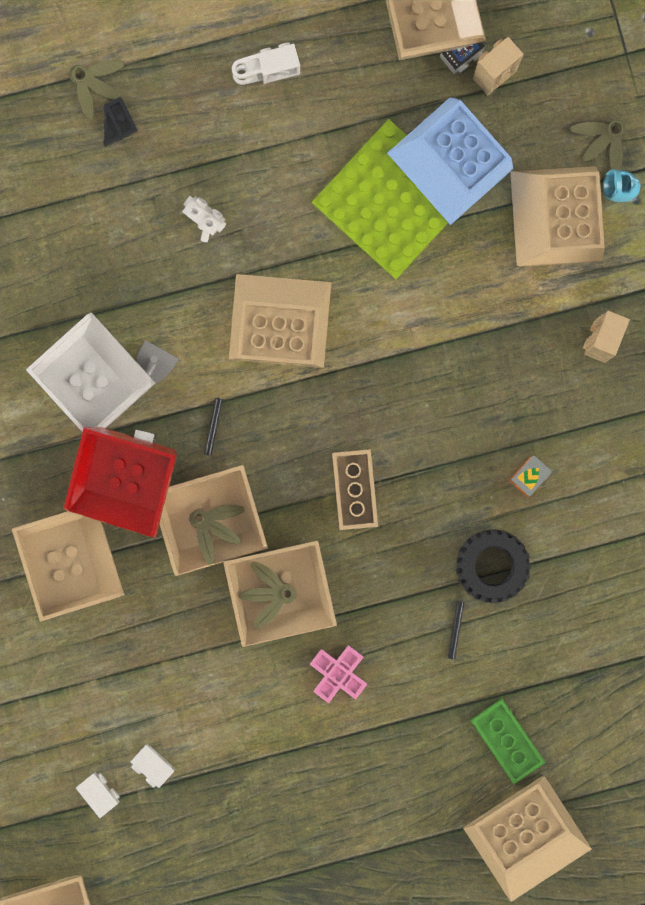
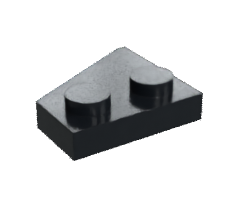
[103,97,138,148]

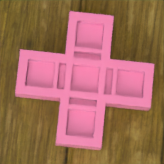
[310,645,367,703]

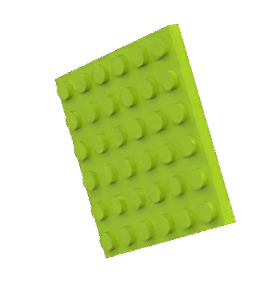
[312,119,448,280]

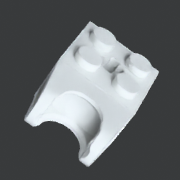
[232,43,300,85]

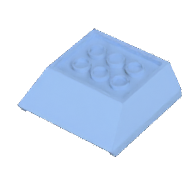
[387,97,513,225]

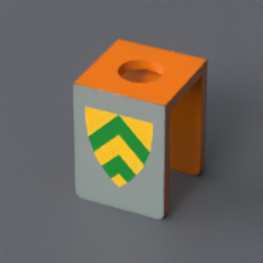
[509,456,552,497]

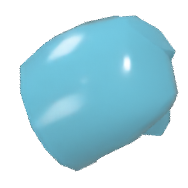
[602,169,641,203]

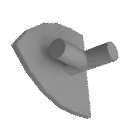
[136,340,178,383]

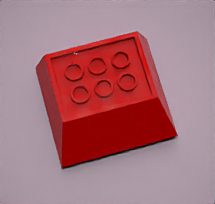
[64,427,177,538]

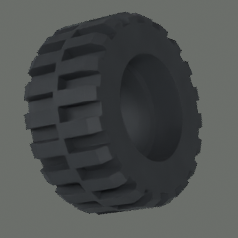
[456,529,531,603]

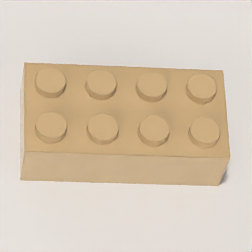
[473,37,523,96]
[583,311,630,363]
[332,449,378,530]

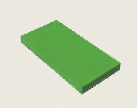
[470,699,546,784]

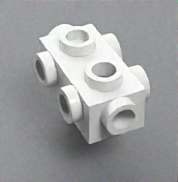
[182,196,226,242]

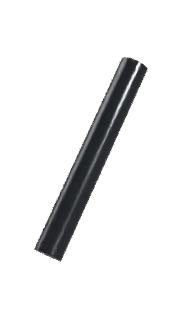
[204,398,223,456]
[448,601,464,659]

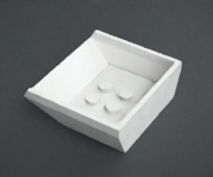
[26,313,156,432]

